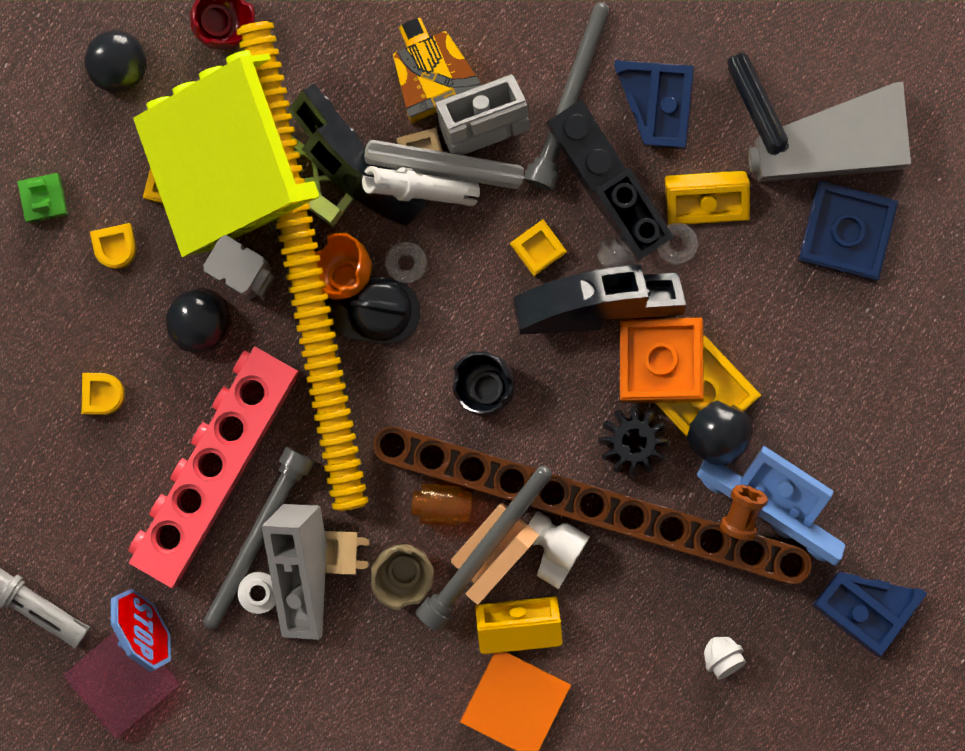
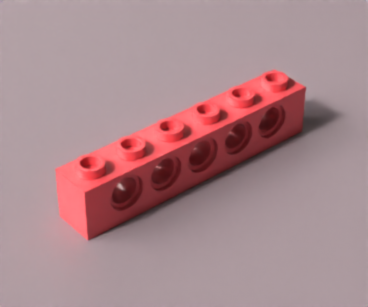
[128,346,300,588]

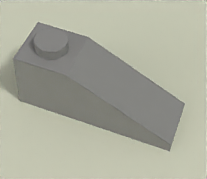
[262,504,327,640]

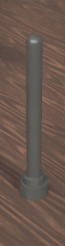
[524,2,609,191]
[203,446,315,630]
[415,466,552,632]

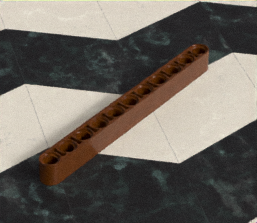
[374,426,812,584]

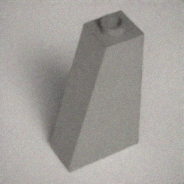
[748,82,911,182]

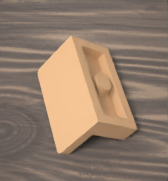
[451,503,539,605]

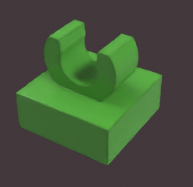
[17,173,68,223]

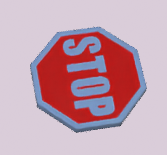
[111,589,171,672]

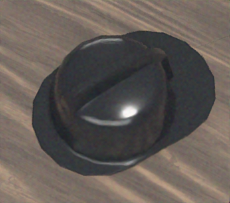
[325,276,420,344]

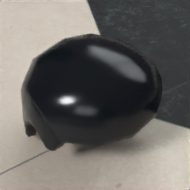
[84,29,147,94]
[165,288,231,354]
[452,351,515,416]
[687,401,753,465]

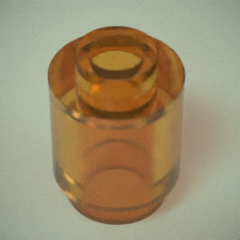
[411,483,472,527]

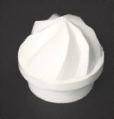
[704,637,746,679]

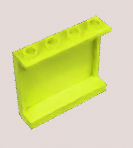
[133,50,320,257]

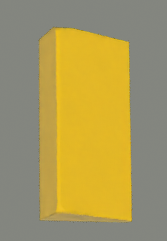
[665,171,750,225]
[475,596,563,654]

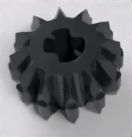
[598,406,669,477]

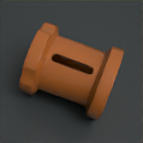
[720,485,768,540]

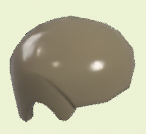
[371,544,434,611]

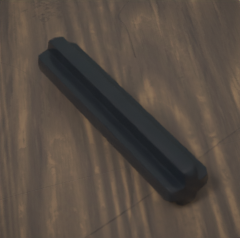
[727,53,789,156]

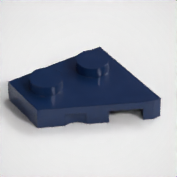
[614,60,695,150]
[812,572,927,657]

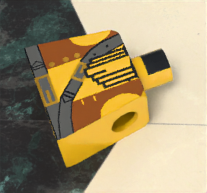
[393,18,482,124]

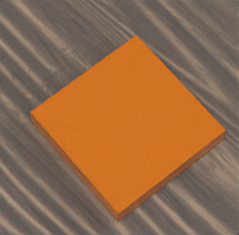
[620,318,704,403]
[460,652,571,751]

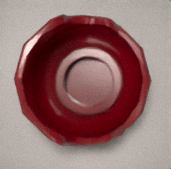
[189,0,255,50]

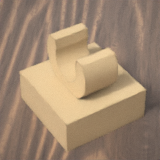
[325,531,369,574]

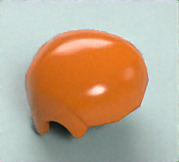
[315,233,373,300]

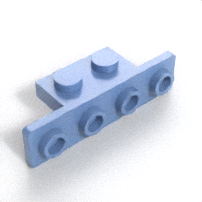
[697,446,845,566]

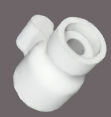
[529,511,590,589]

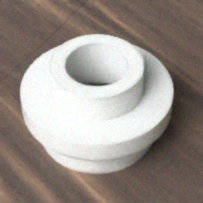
[238,572,276,614]

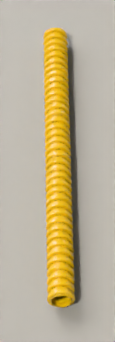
[237,21,369,511]

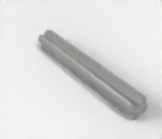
[364,140,524,189]

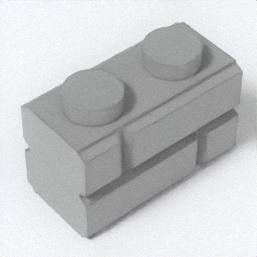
[435,74,530,155]
[203,235,274,300]

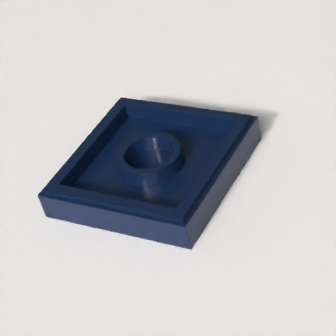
[797,181,899,281]

